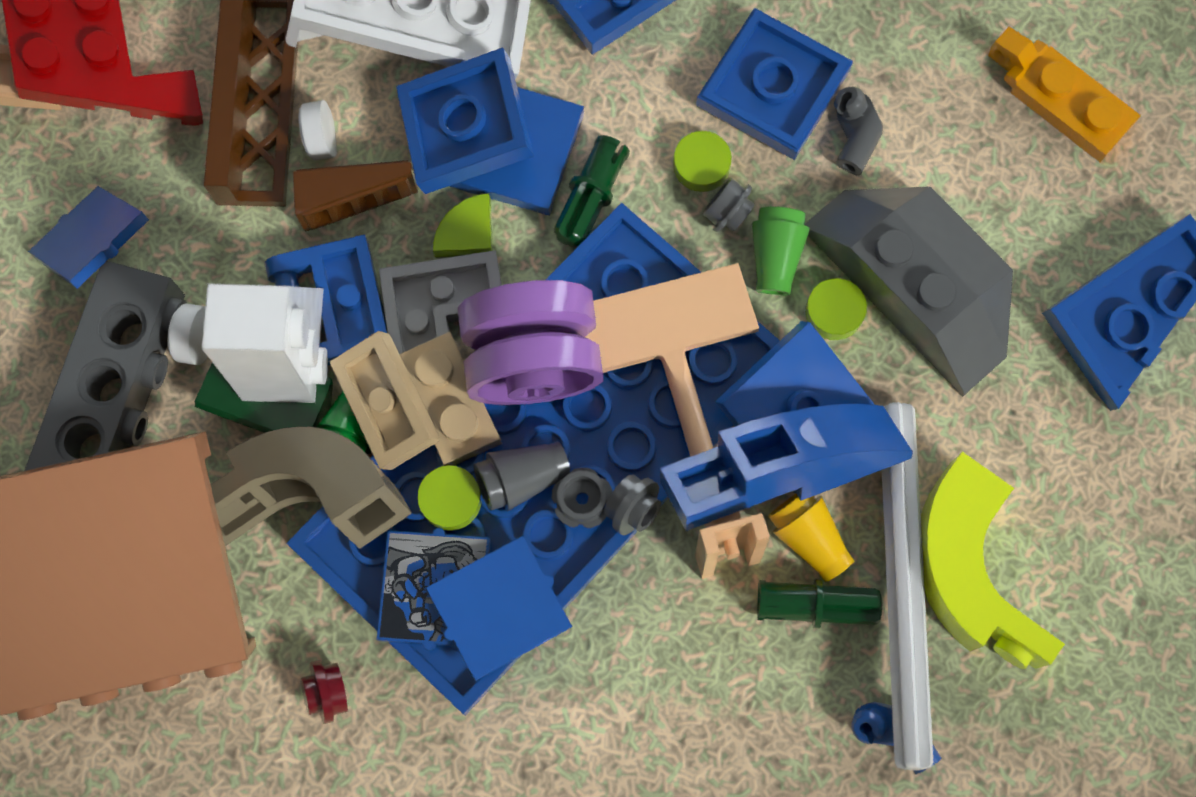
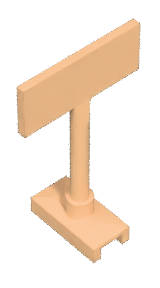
[585,263,770,579]

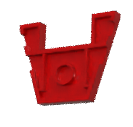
[2,0,203,126]

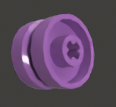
[457,280,603,405]

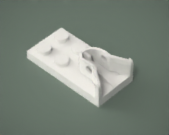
[286,0,531,80]

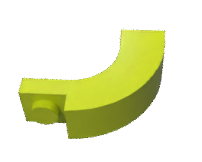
[921,452,1065,670]

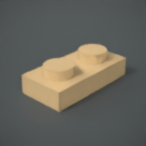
[330,331,441,470]
[400,332,502,466]

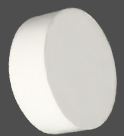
[298,100,337,161]
[168,303,208,365]

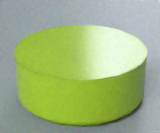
[673,131,732,192]
[805,278,867,340]
[418,466,482,530]

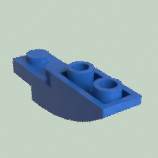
[660,404,913,531]

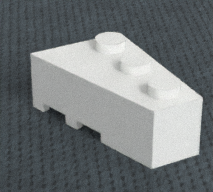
[202,284,328,403]

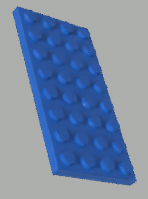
[287,202,780,716]

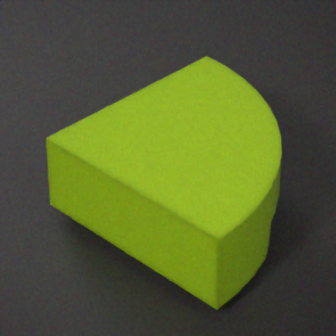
[433,193,492,257]

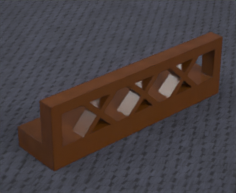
[204,0,298,207]

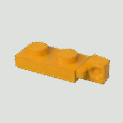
[988,26,1141,163]

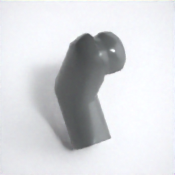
[834,87,883,176]

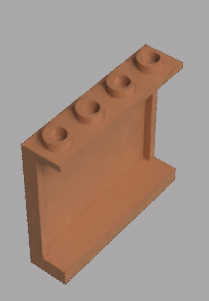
[0,431,256,720]

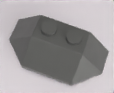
[805,186,1013,397]

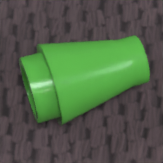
[752,206,810,296]

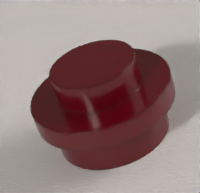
[300,660,348,724]

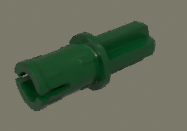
[554,135,630,248]
[757,579,882,628]

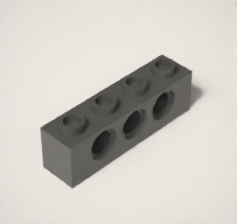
[24,261,187,471]

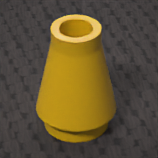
[768,494,855,582]

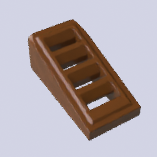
[293,160,418,231]

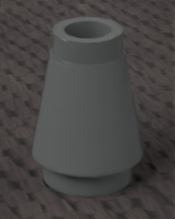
[474,441,571,512]

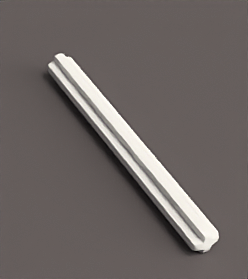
[882,402,933,770]

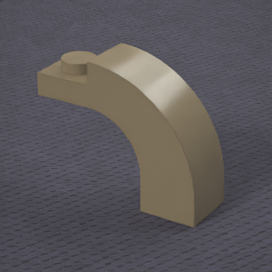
[210,427,412,549]

